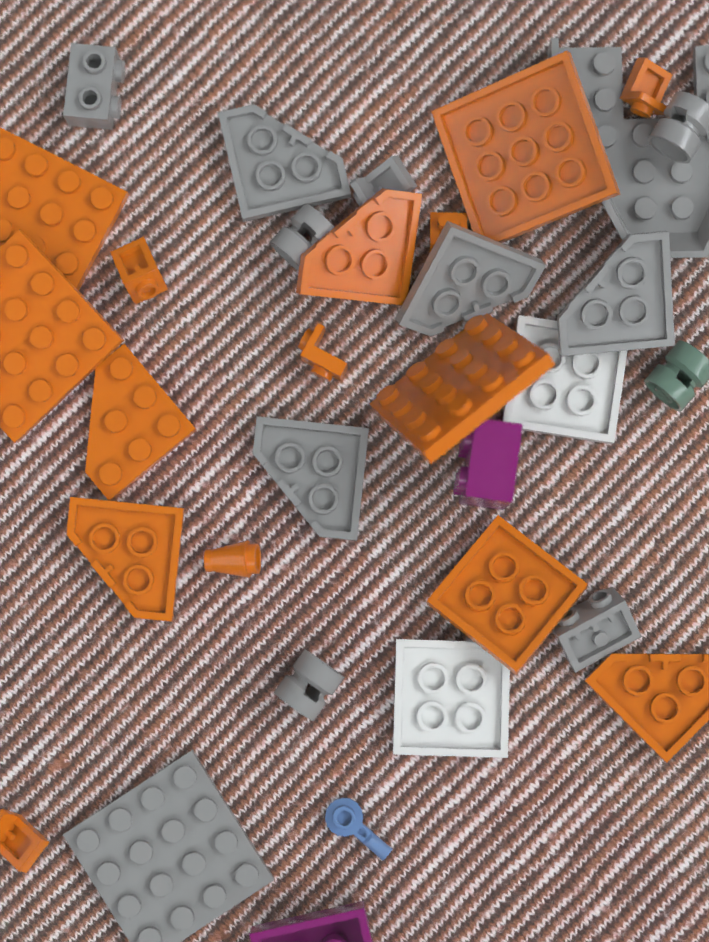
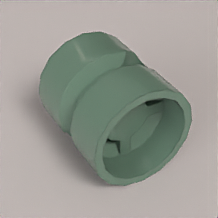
[644,340,709,412]

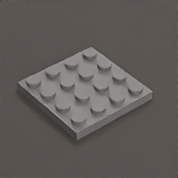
[63,750,275,942]

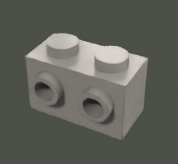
[63,43,125,130]

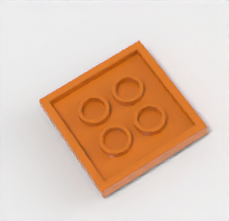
[427,515,588,675]

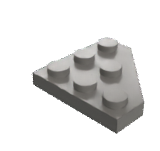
[218,104,351,222]
[395,221,546,337]
[557,231,675,356]
[252,416,369,541]

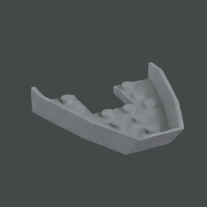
[547,38,709,258]

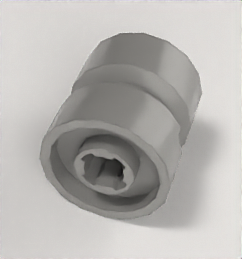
[648,91,709,164]
[269,203,334,272]
[274,649,345,721]

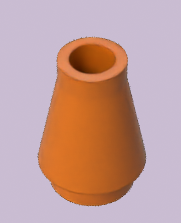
[204,540,261,578]

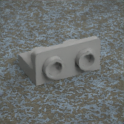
[552,587,642,673]

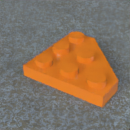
[296,188,422,305]
[85,343,197,501]
[66,497,185,622]
[583,653,709,763]

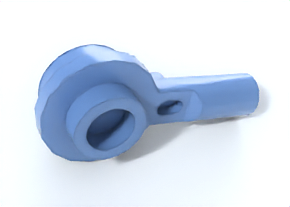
[325,797,392,861]

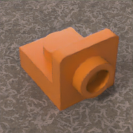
[110,236,168,304]

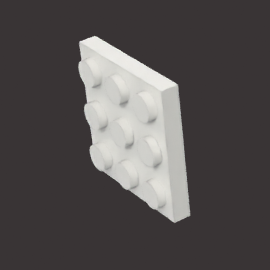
[502,315,628,444]
[393,639,510,758]

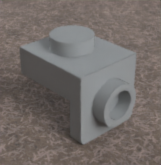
[350,155,417,206]

